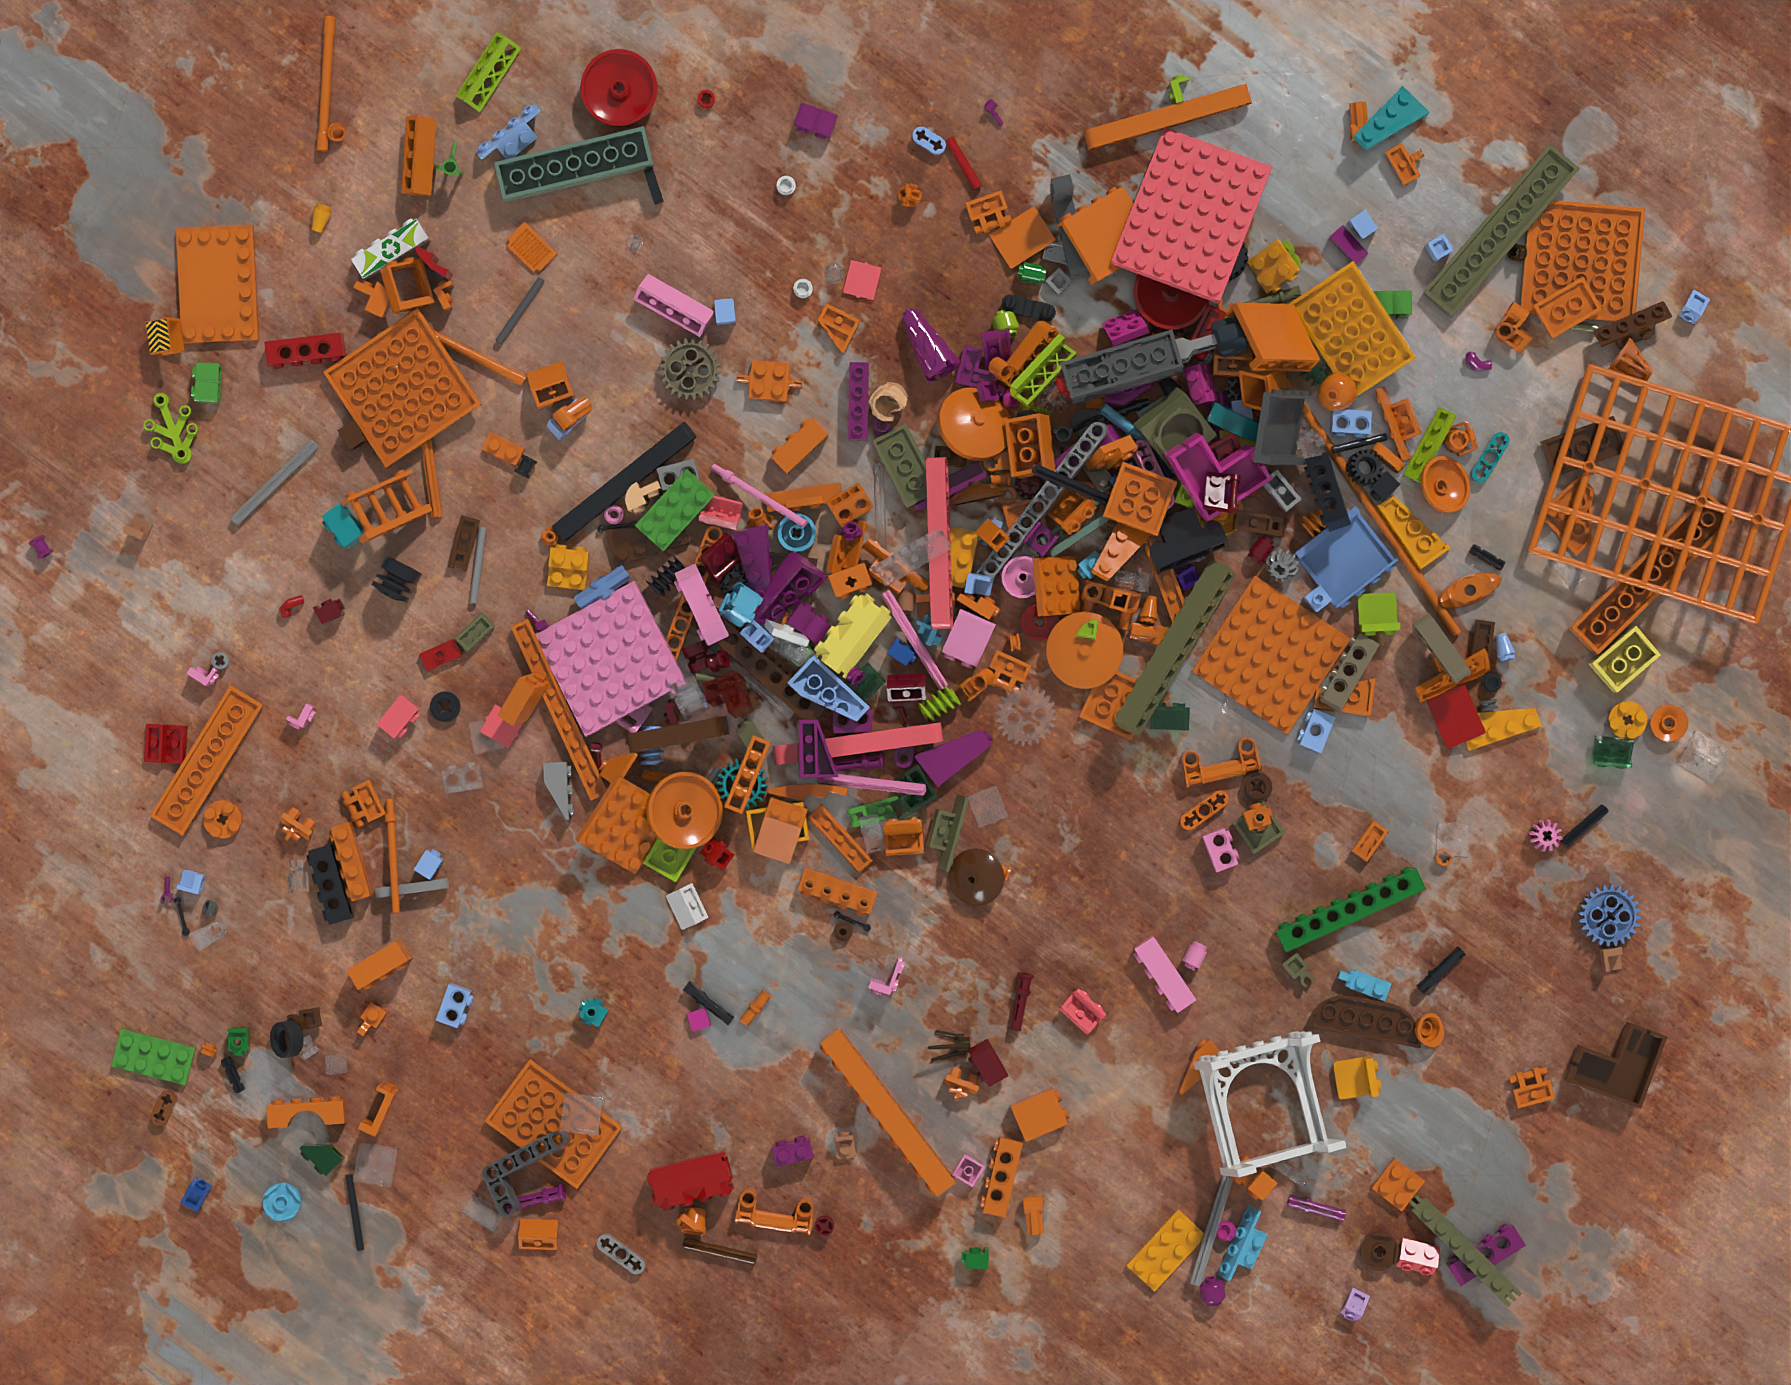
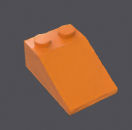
[753,797,808,864]

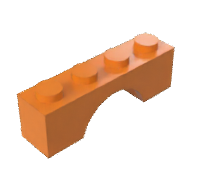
[266,1096,347,1129]

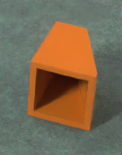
[1239,365,1288,411]

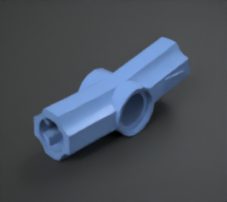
[574,565,631,609]

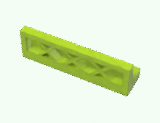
[455,32,521,112]
[1010,333,1077,407]

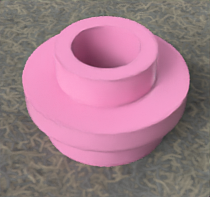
[604,505,624,524]

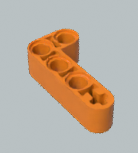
[988,320,1058,387]

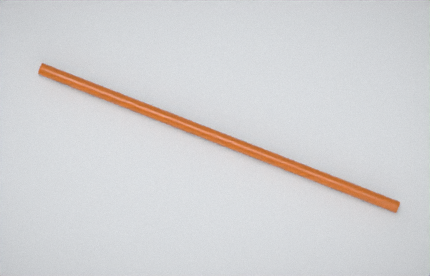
[1287,378,1461,637]

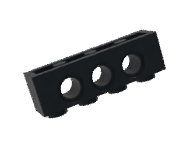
[1304,451,1351,532]
[306,844,354,925]

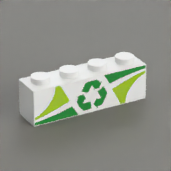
[351,219,431,281]

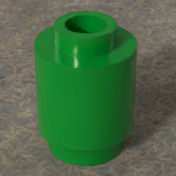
[1017,262,1046,284]

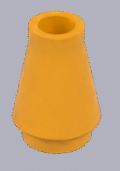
[311,203,332,233]

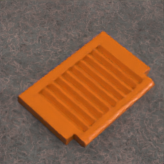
[506,221,557,273]

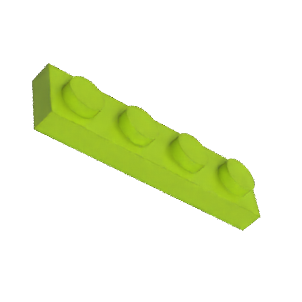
[1403,407,1457,483]

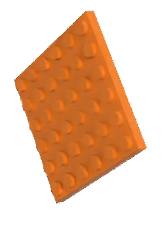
[1520,200,1645,322]
[323,308,482,468]
[1191,576,1351,735]

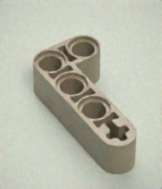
[1412,613,1472,684]

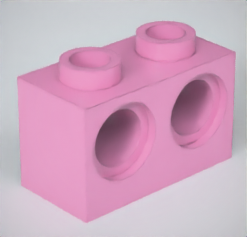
[1202,828,1240,872]

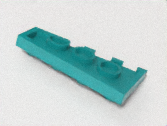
[1352,86,1430,150]

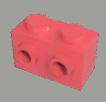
[377,694,421,739]

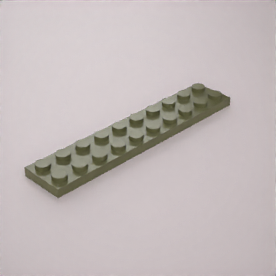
[1423,144,1580,317]

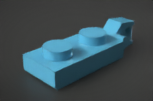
[1337,970,1392,1001]

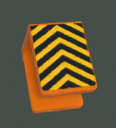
[145,317,185,356]

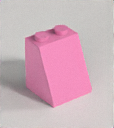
[941,609,996,669]

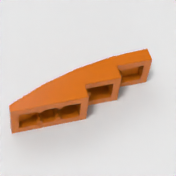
[768,783,848,802]

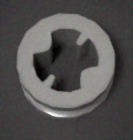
[211,652,230,669]

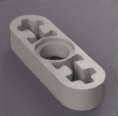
[597,1233,646,1274]

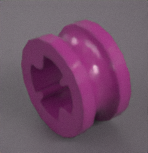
[846,666,865,686]

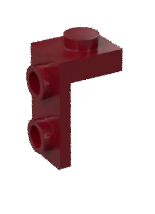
[664,691,703,726]

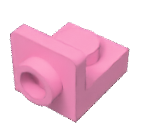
[187,666,219,686]

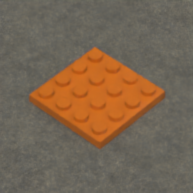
[575,775,657,874]

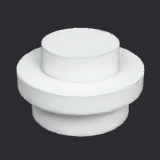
[776,176,796,195]
[793,279,813,298]

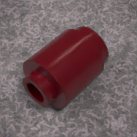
[1247,535,1275,565]

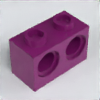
[833,709,872,733]

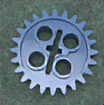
[1578,884,1641,947]

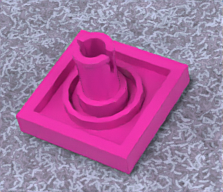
[1102,309,1149,347]

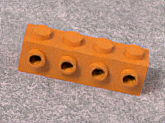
[401,115,436,197]
[329,821,374,901]
[797,867,878,916]

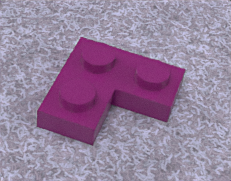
[955,345,996,388]

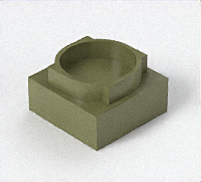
[1133,388,1217,472]

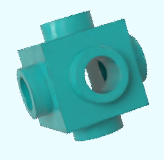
[578,997,609,1027]

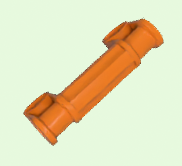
[1181,737,1262,788]
[735,1187,814,1236]

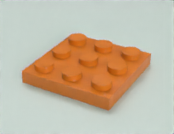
[1103,462,1177,536]
[1032,556,1081,616]
[1079,671,1136,740]

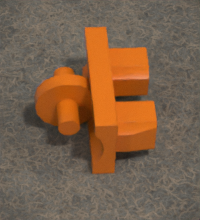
[280,807,316,841]
[943,1067,979,1101]

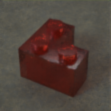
[701,671,753,718]

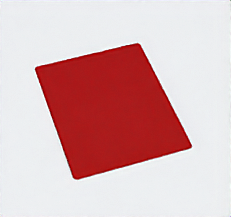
[1426,684,1486,749]

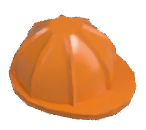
[1414,1013,1445,1048]

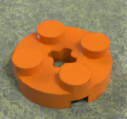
[203,800,243,839]

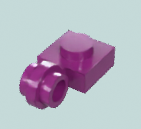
[976,381,1008,402]

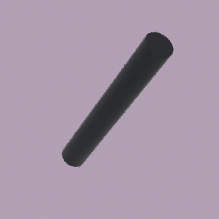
[1331,433,1388,454]

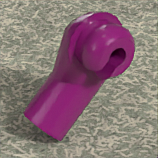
[1465,351,1492,371]

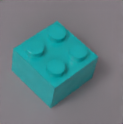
[321,503,364,549]

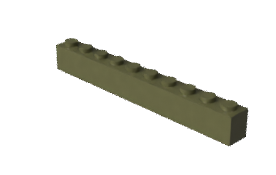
[1114,559,1236,736]

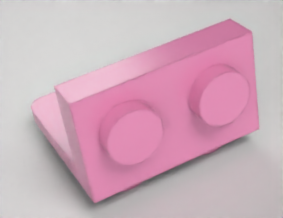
[868,956,905,996]

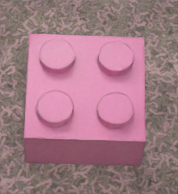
[952,1153,985,1187]

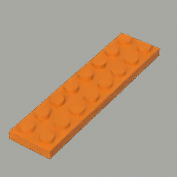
[150,685,264,836]

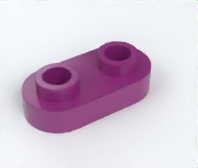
[894,746,914,768]

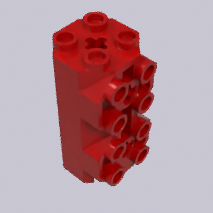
[647,1150,734,1211]

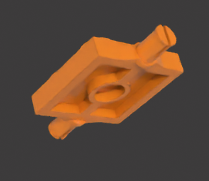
[737,360,802,402]

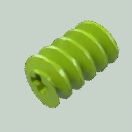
[917,686,961,724]

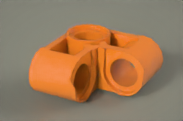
[1496,302,1534,353]

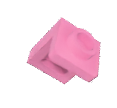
[286,704,316,729]

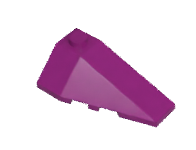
[753,550,827,626]

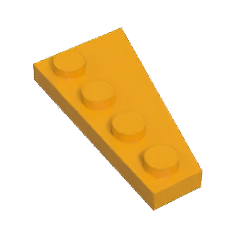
[1376,495,1451,570]
[1465,708,1541,751]

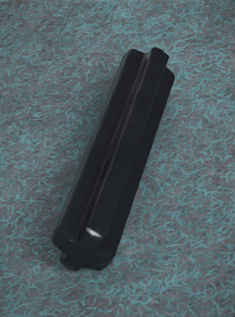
[1560,804,1609,847]

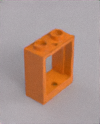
[380,257,435,314]

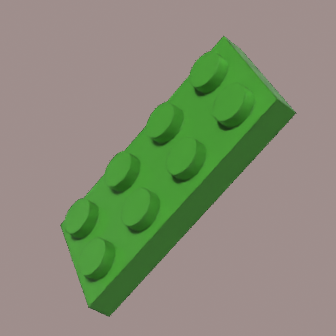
[635,469,715,551]
[111,1028,196,1085]

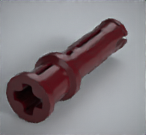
[1009,972,1034,1031]

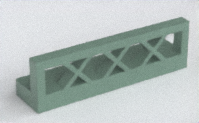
[1040,502,1110,557]

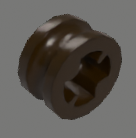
[1508,244,1527,262]

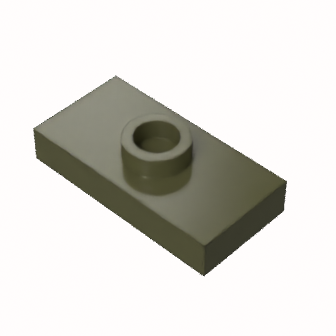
[454,612,495,652]

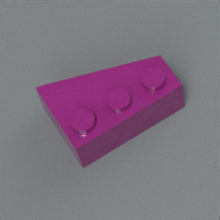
[797,719,838,778]

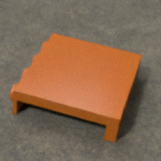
[1056,186,1134,286]
[1225,302,1320,372]

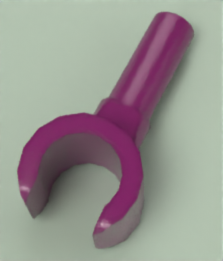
[984,99,1003,126]
[525,610,549,631]
[160,877,174,904]

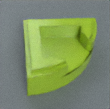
[1076,620,1099,640]

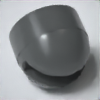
[202,900,219,916]

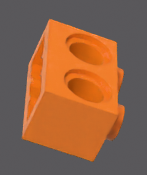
[826,482,874,527]

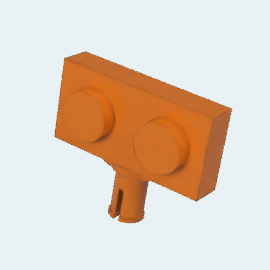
[1384,143,1425,186]

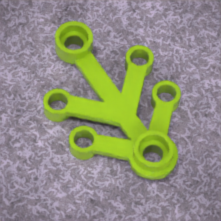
[144,393,199,464]

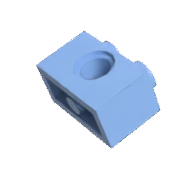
[1297,709,1336,753]

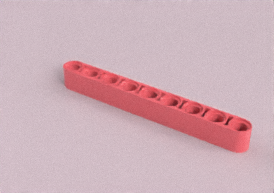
[926,457,953,629]
[772,722,944,765]

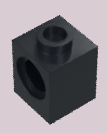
[1368,471,1400,502]

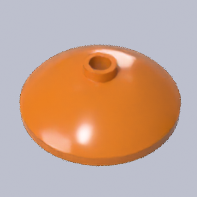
[1421,456,1470,513]

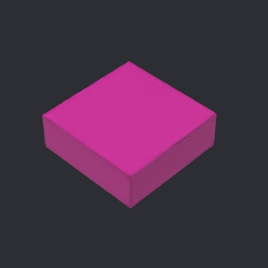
[687,1007,711,1032]

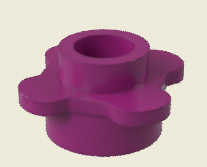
[871,418,893,436]
[840,522,863,541]

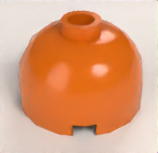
[1317,373,1357,411]

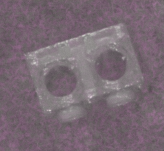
[441,762,485,794]

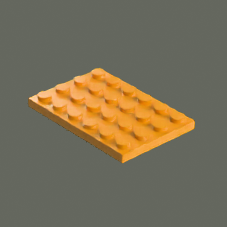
[1289,261,1417,396]

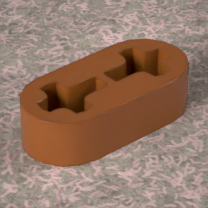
[150,1090,177,1126]

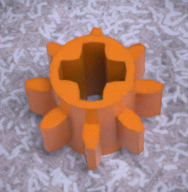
[898,183,922,207]

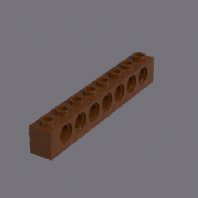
[695,606,825,720]

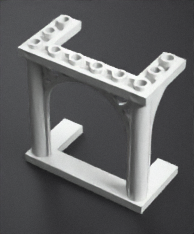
[1193,1031,1347,1177]

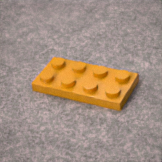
[1126,1209,1204,1292]

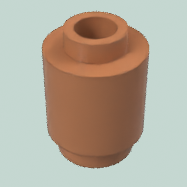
[896,588,915,616]

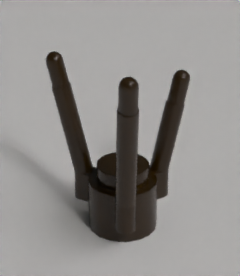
[928,1030,970,1062]

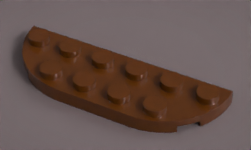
[1307,995,1421,1049]

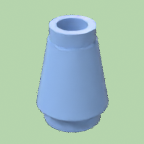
[1495,633,1516,662]

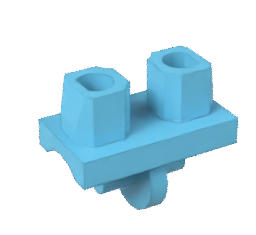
[916,610,942,646]

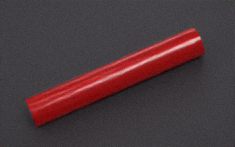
[945,136,982,191]

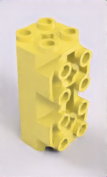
[814,593,892,679]

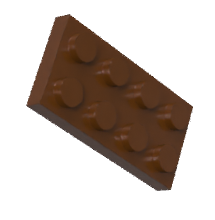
[1540,416,1623,475]

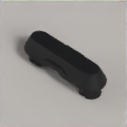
[1002,294,1056,321]

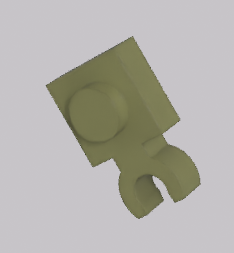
[1281,952,1315,987]

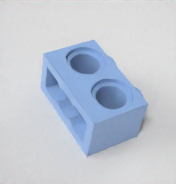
[1330,409,1372,439]
[436,983,474,1028]

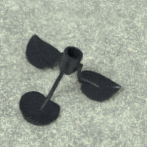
[1017,409,1105,480]

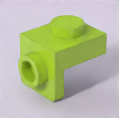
[1168,74,1189,104]

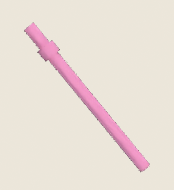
[711,464,808,528]

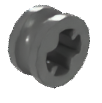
[1479,699,1498,712]

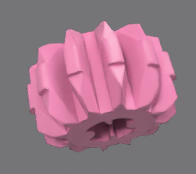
[1529,819,1562,852]

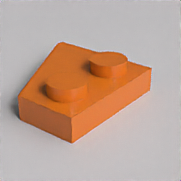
[818,303,861,354]
[1609,338,1653,388]

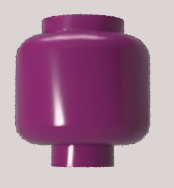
[1199,1276,1226,1306]

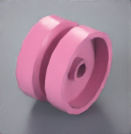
[1002,556,1036,598]

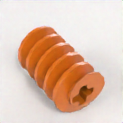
[1300,506,1335,538]

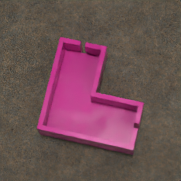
[1164,433,1272,521]

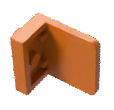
[883,817,924,856]

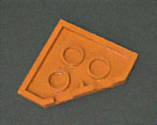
[1537,475,1594,556]

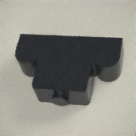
[1149,508,1229,575]

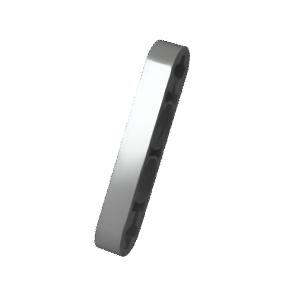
[374,878,449,898]

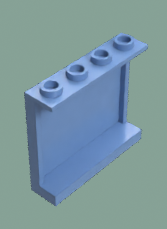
[1293,506,1398,608]

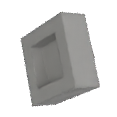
[1045,268,1072,295]

